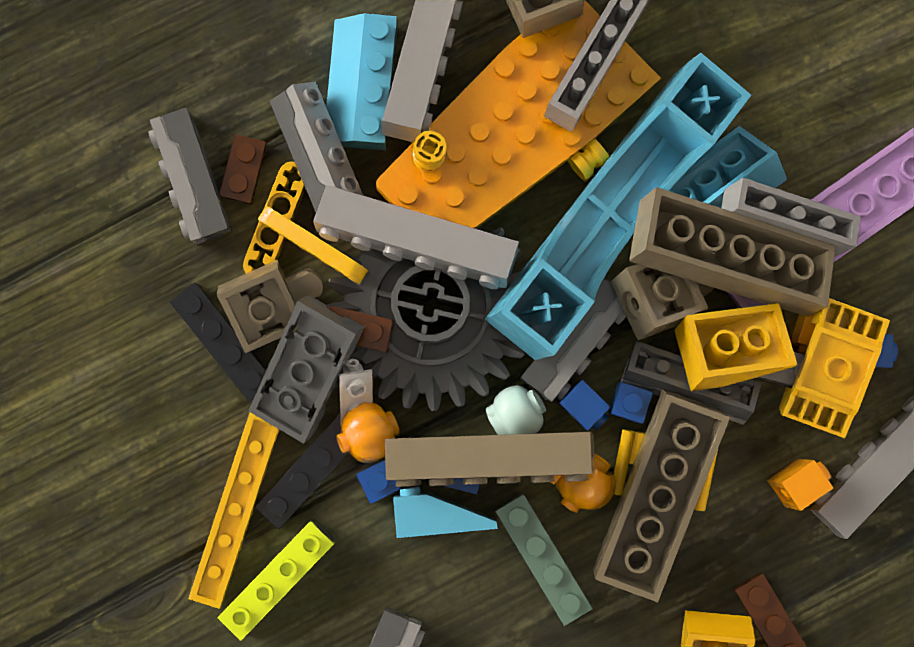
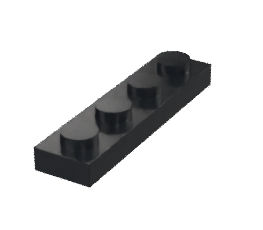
[170,282,274,403]
[255,414,349,529]

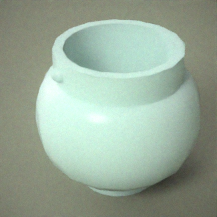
[486,385,546,435]

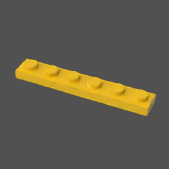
[188,413,279,609]

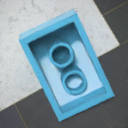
[393,486,498,538]

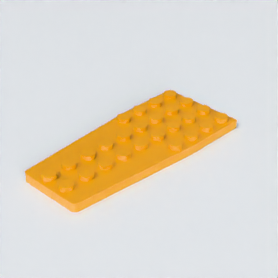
[376,0,661,229]

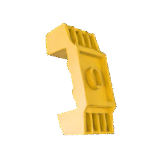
[779,298,890,438]

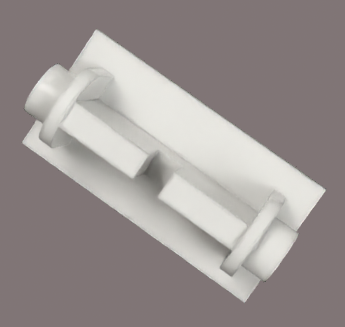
[339,359,373,425]

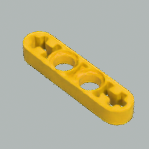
[243,161,305,274]
[258,206,368,285]

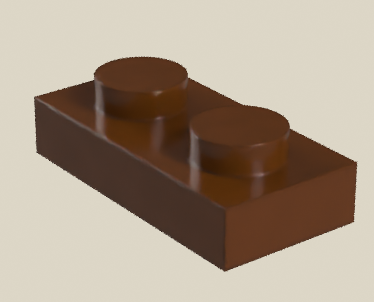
[219,134,267,205]
[329,305,395,352]

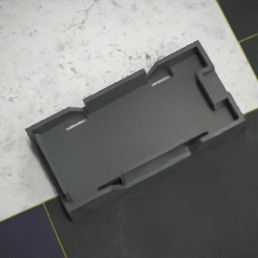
[249,295,365,444]

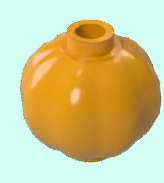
[336,402,399,464]
[556,453,615,513]

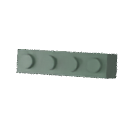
[494,493,592,626]

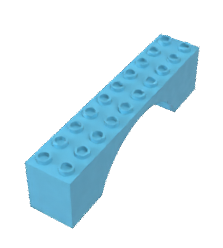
[484,53,751,360]

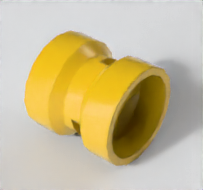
[412,131,447,172]
[567,138,609,182]

